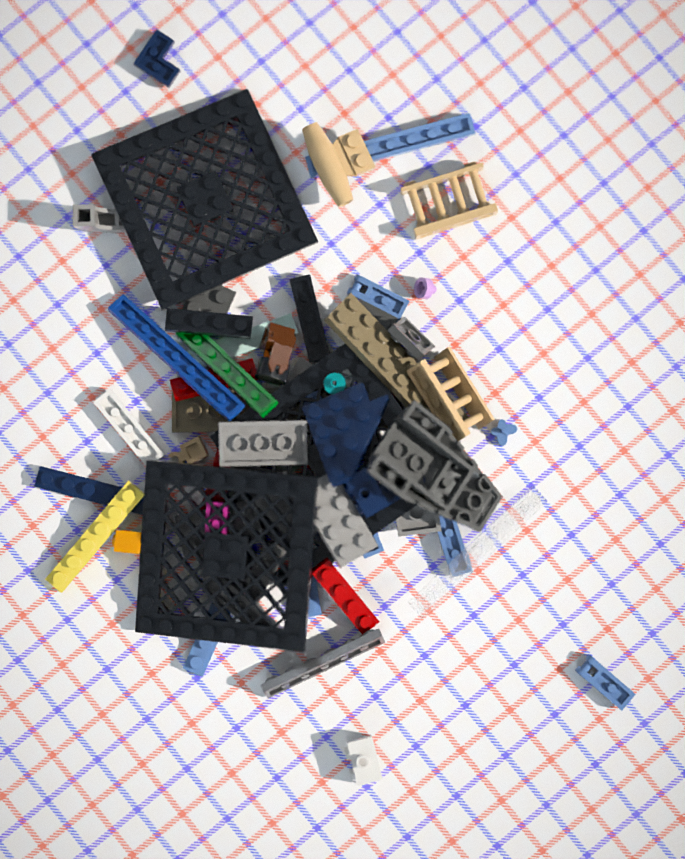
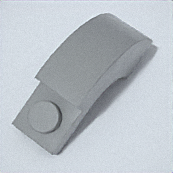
[73,204,141,233]

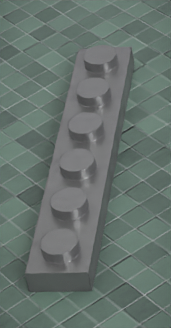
[261,628,386,699]

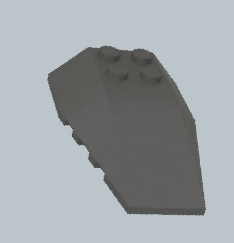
[367,400,503,532]

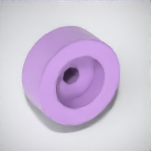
[414,277,437,299]

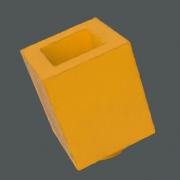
[112,530,141,554]

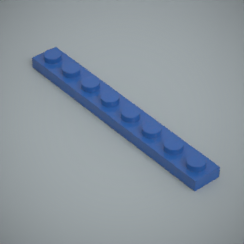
[108,294,245,422]

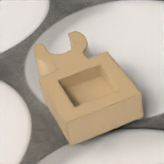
[168,436,209,464]

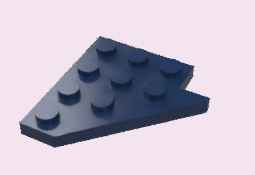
[302,382,390,488]

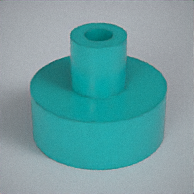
[324,373,346,395]

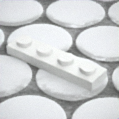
[93,389,165,466]

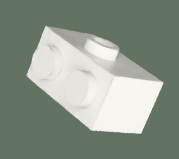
[344,735,383,786]

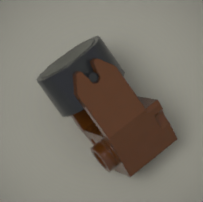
[255,322,296,385]

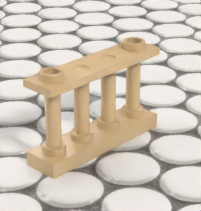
[400,161,498,240]
[406,346,495,441]

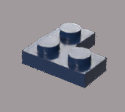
[133,29,181,88]

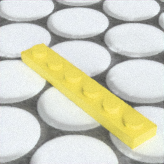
[45,480,144,593]

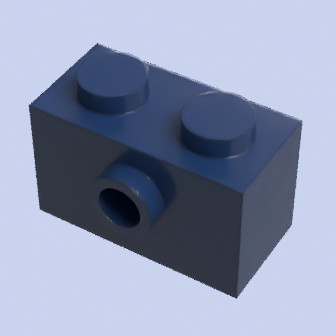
[343,465,390,518]

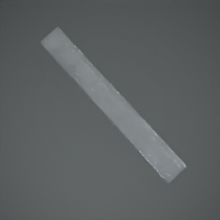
[407,485,548,618]

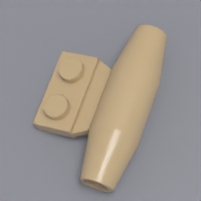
[302,122,376,207]

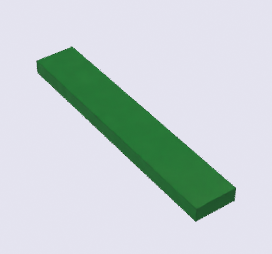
[175,332,278,418]

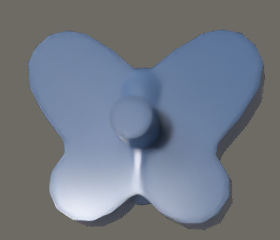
[491,419,518,446]

